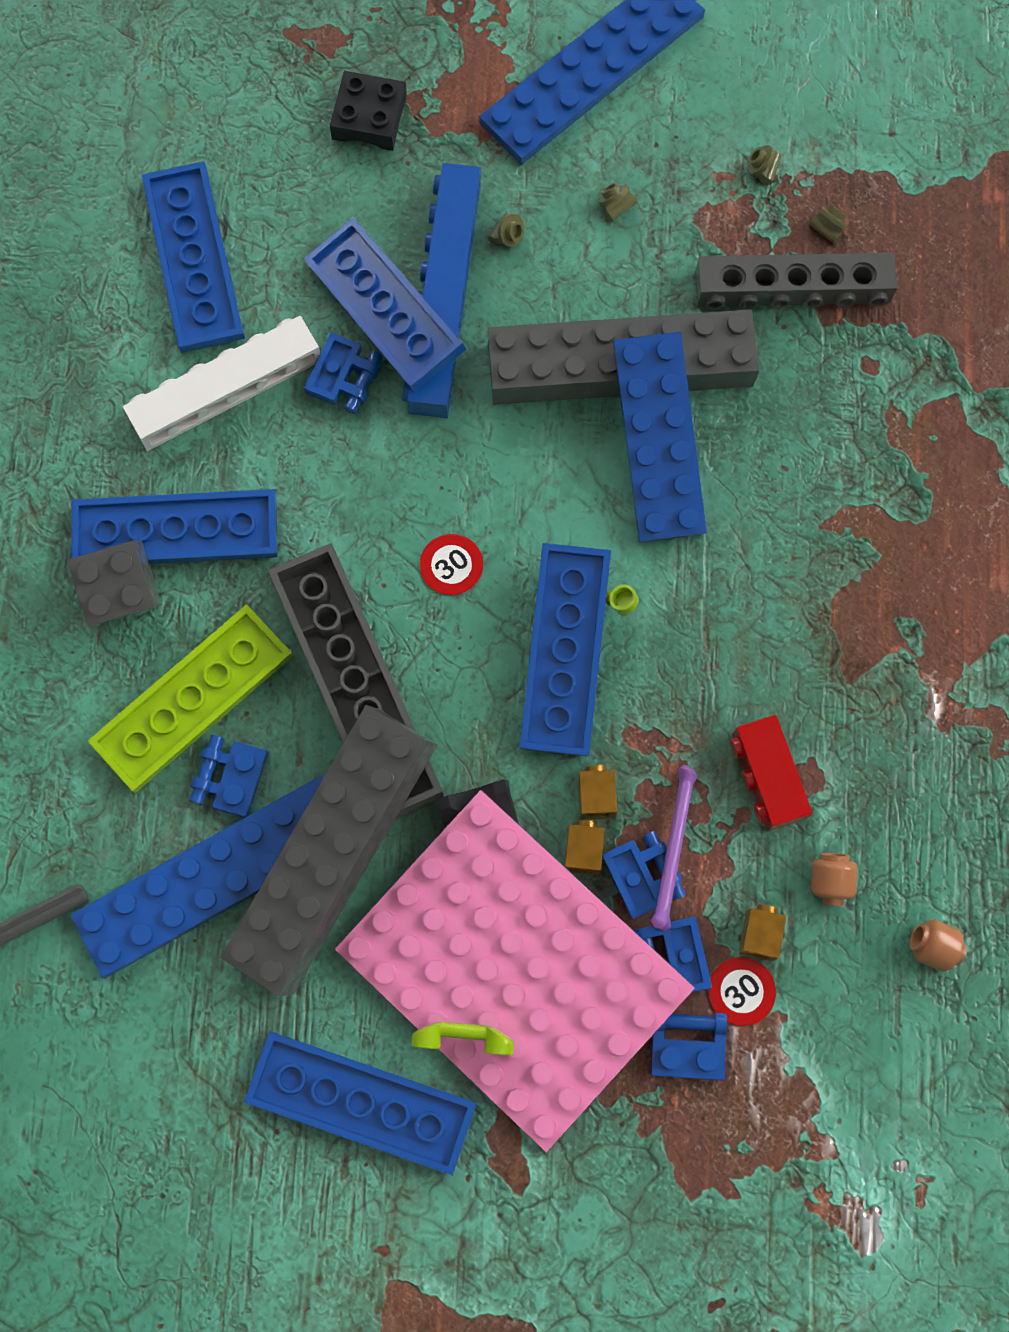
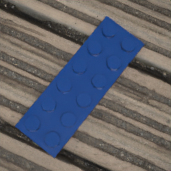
[142,161,245,353]
[304,217,466,392]
[613,331,707,542]
[72,489,278,564]
[520,543,611,757]
[244,1031,476,1176]

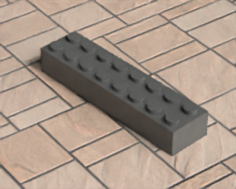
[488,309,759,405]
[268,543,444,821]
[220,705,438,997]

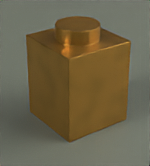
[578,765,617,819]
[564,820,605,875]
[738,904,787,961]

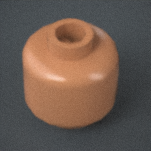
[811,853,858,906]
[909,919,967,972]

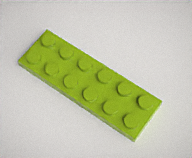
[88,604,293,794]

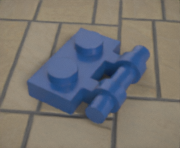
[304,332,383,414]
[189,735,269,818]
[602,831,686,920]

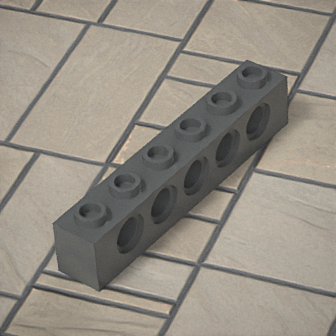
[695,253,897,310]

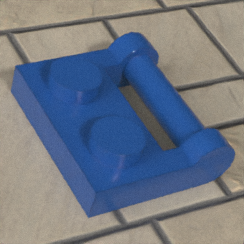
[633,917,712,993]
[650,1013,727,1080]

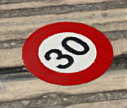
[420,534,484,595]
[708,957,776,1026]

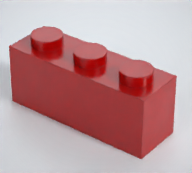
[730,715,813,832]

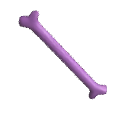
[651,765,697,931]

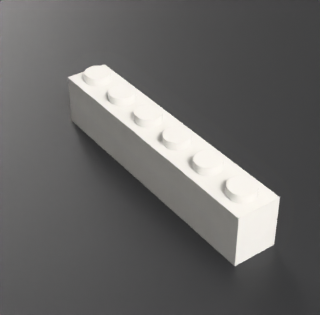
[123,316,321,451]

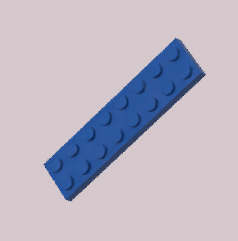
[479,0,705,165]
[70,775,323,979]

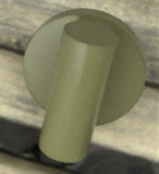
[748,145,781,185]
[599,182,637,222]
[809,205,848,244]
[488,212,524,247]

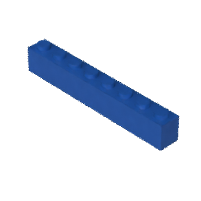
[402,163,481,418]

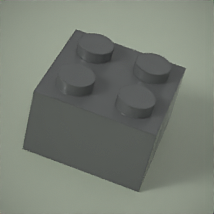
[67,539,162,627]

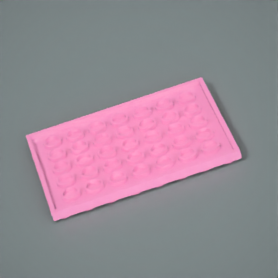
[335,790,695,1152]

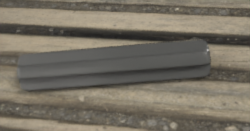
[0,884,89,946]

